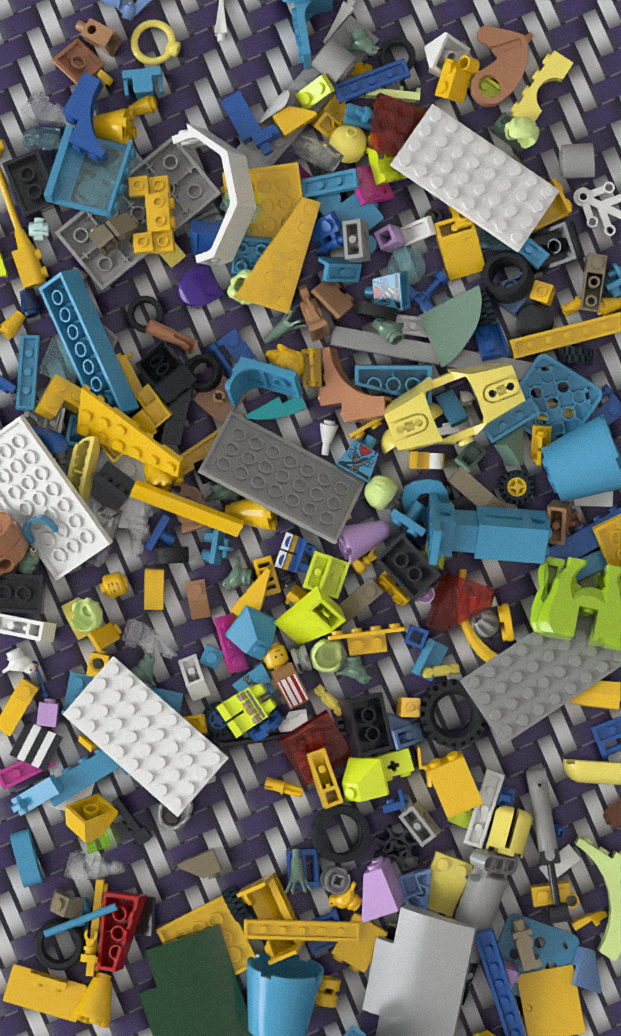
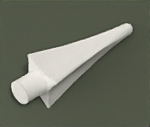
[214,0,228,43]
[323,0,356,44]

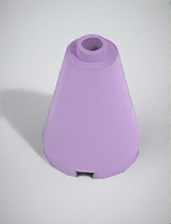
[337,520,390,564]

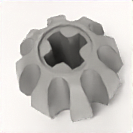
[471,609,500,637]

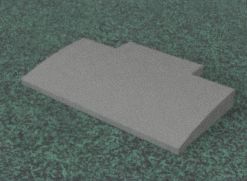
[54,137,221,291]
[362,904,477,1036]

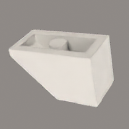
[178,654,211,701]

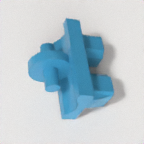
[343,103,380,132]
[603,263,621,298]
[201,529,234,565]

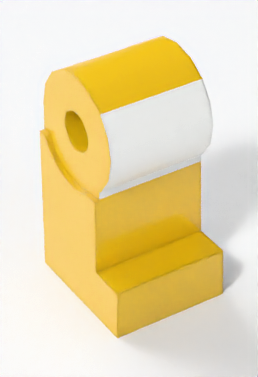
[409,451,445,469]

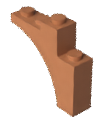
[318,347,392,423]

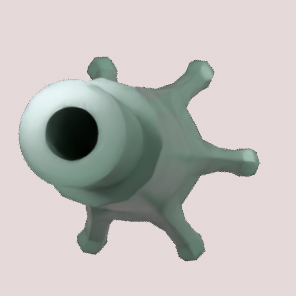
[264,307,307,344]
[284,849,313,894]

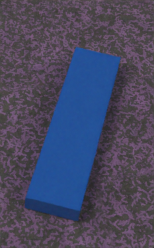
[332,58,411,104]

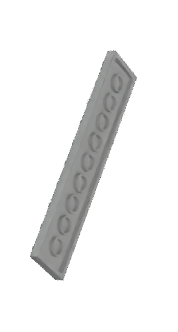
[236,15,379,169]

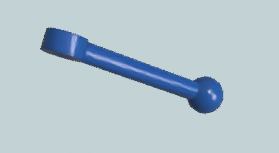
[32,661,49,698]

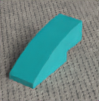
[245,397,307,421]

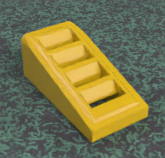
[253,555,281,596]

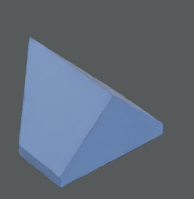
[387,712,424,750]

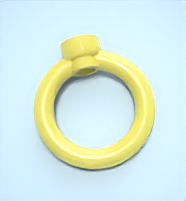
[131,20,181,65]

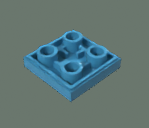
[231,236,272,274]

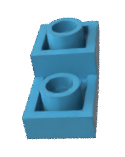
[565,550,607,581]

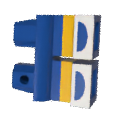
[275,532,316,573]

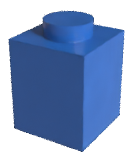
[403,624,429,649]

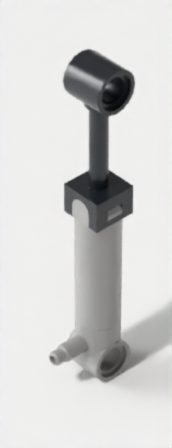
[526,768,570,924]

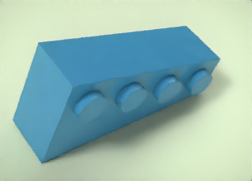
[354,364,432,404]

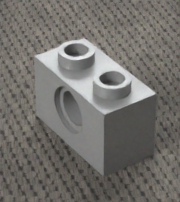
[342,219,371,263]
[398,800,442,847]

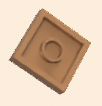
[193,375,247,425]

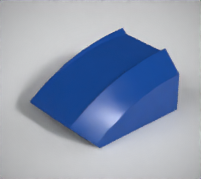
[190,219,222,259]

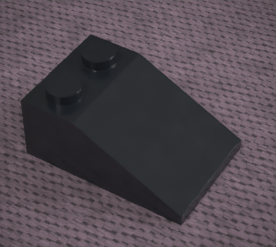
[529,221,585,275]

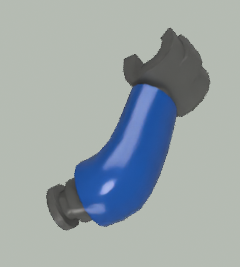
[26,417,69,464]

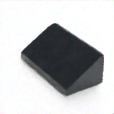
[135,895,156,936]

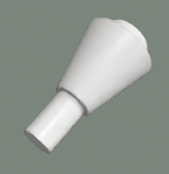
[320,419,339,456]

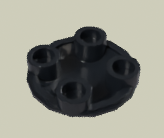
[516,303,554,337]

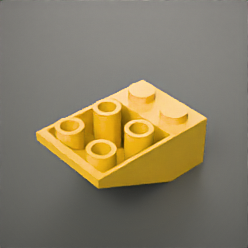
[434,218,484,281]

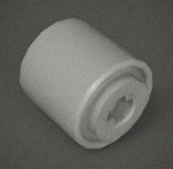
[311,38,357,84]
[559,143,595,179]

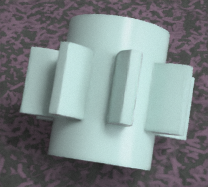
[29,217,49,241]

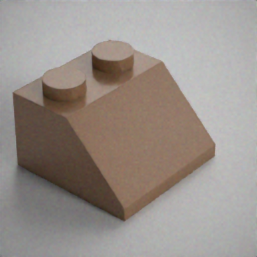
[311,281,354,323]

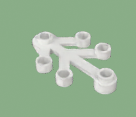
[573,182,621,237]

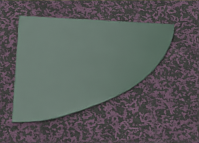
[419,285,482,368]

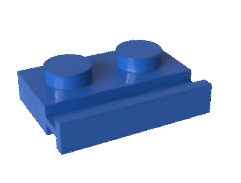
[473,322,509,361]

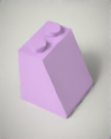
[362,857,404,923]

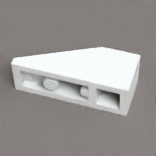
[0,613,57,643]

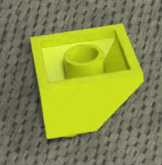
[342,757,389,802]

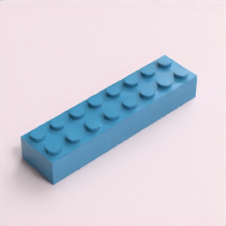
[38,269,139,415]

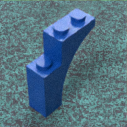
[62,72,108,162]

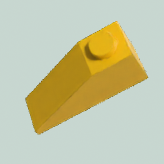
[230,564,273,616]
[87,622,122,652]
[0,677,41,736]
[306,748,344,809]

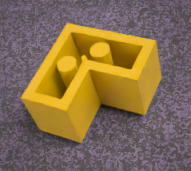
[34,374,81,421]

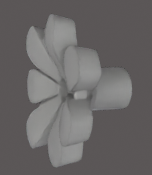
[385,489,403,511]

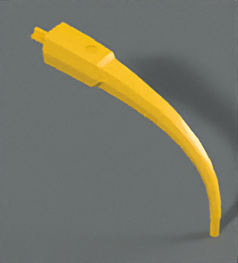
[457,569,621,710]

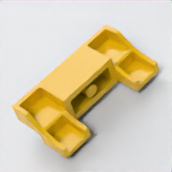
[128,175,177,254]
[100,383,173,463]

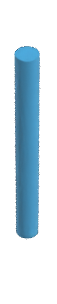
[43,903,118,938]

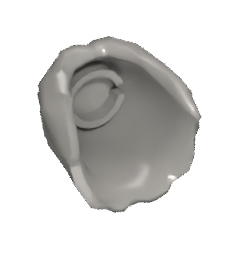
[157,802,193,831]

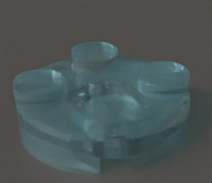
[387,247,426,286]

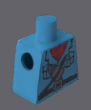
[364,271,410,310]
[336,434,379,483]

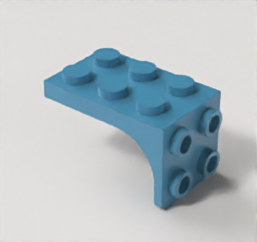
[291,0,333,70]
[225,357,303,407]

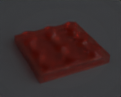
[368,93,428,157]
[277,710,351,786]

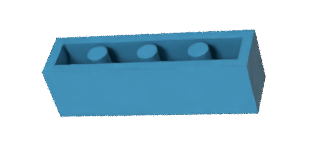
[50,748,120,807]

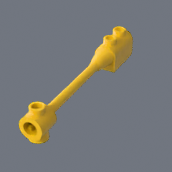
[0,139,49,289]

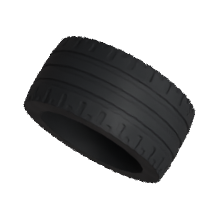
[310,804,370,863]

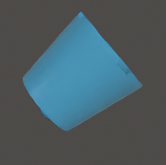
[541,414,621,502]
[247,952,324,1036]

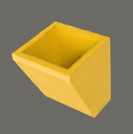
[426,750,484,819]

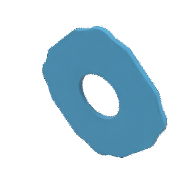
[402,479,450,522]

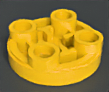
[497,603,515,642]

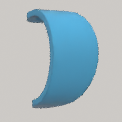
[22,514,58,544]

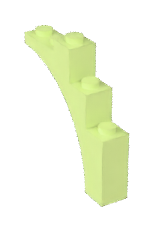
[574,836,621,962]

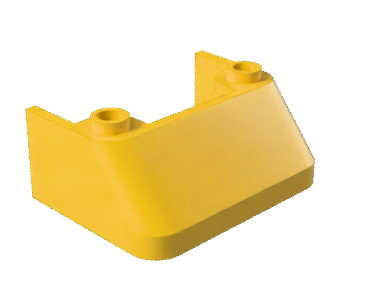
[237,872,306,965]

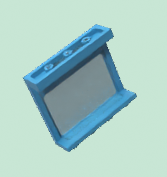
[44,125,136,218]

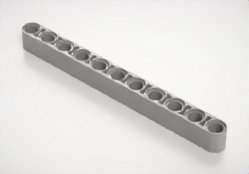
[330,326,532,381]

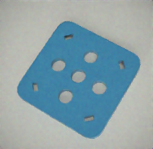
[519,354,602,442]
[486,914,579,997]

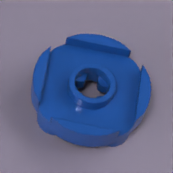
[246,708,283,742]

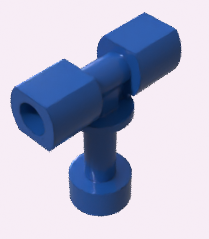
[409,270,450,313]

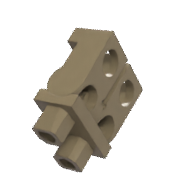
[510,916,543,971]

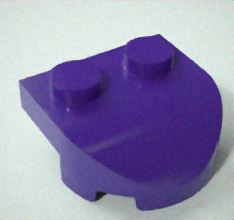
[177,264,225,309]

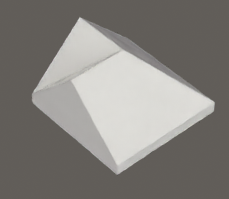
[424,32,470,77]

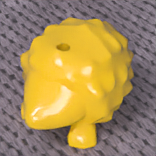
[265,344,306,377]

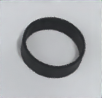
[355,302,398,322]

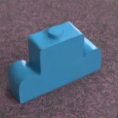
[314,193,383,263]

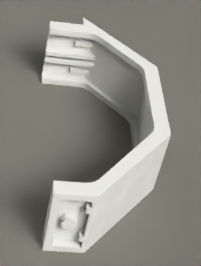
[172,124,257,267]

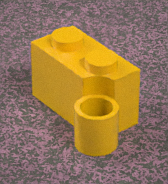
[435,55,480,104]
[529,880,579,909]

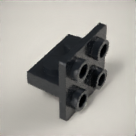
[90,461,135,514]

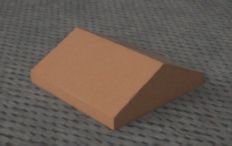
[51,38,105,85]

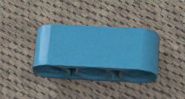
[10,829,43,888]

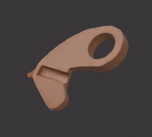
[470,26,533,107]

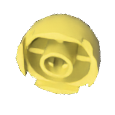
[328,124,367,163]

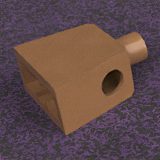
[75,18,122,58]

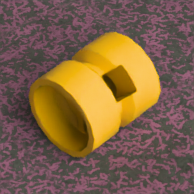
[315,975,341,1008]

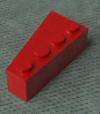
[97,890,147,972]

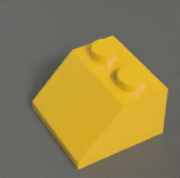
[65,793,118,843]

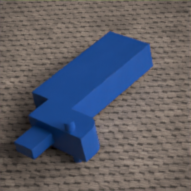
[220,90,282,156]

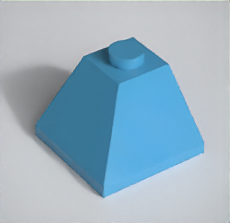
[225,605,277,660]

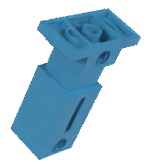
[425,493,552,565]

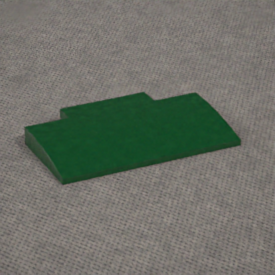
[139,924,254,1036]

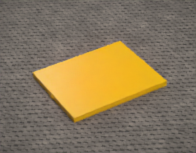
[518,964,586,1036]

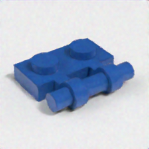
[310,211,344,255]

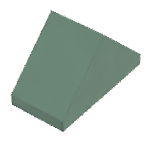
[494,427,524,466]
[453,441,487,473]

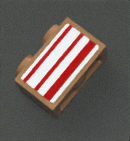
[271,662,311,710]

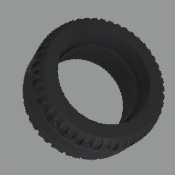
[481,251,534,304]
[34,918,86,971]

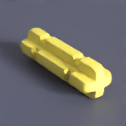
[422,663,460,678]
[313,684,342,716]

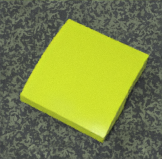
[302,551,350,599]

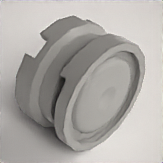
[290,645,313,675]
[320,865,351,894]

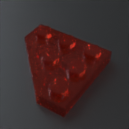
[426,572,496,632]

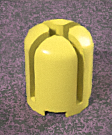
[486,806,532,858]

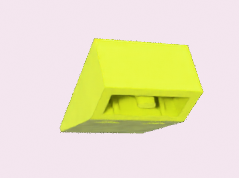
[274,586,346,645]

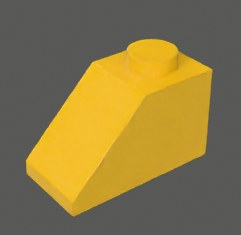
[272,106,317,138]

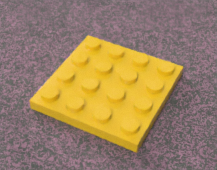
[222,162,303,240]
[156,895,256,975]

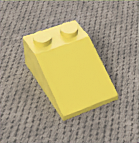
[428,850,473,917]

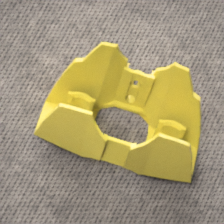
[384,362,525,452]

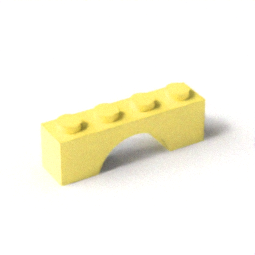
[510,50,573,121]

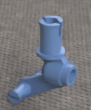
[101,0,153,20]

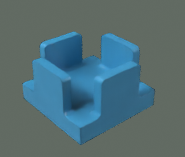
[122,67,164,99]

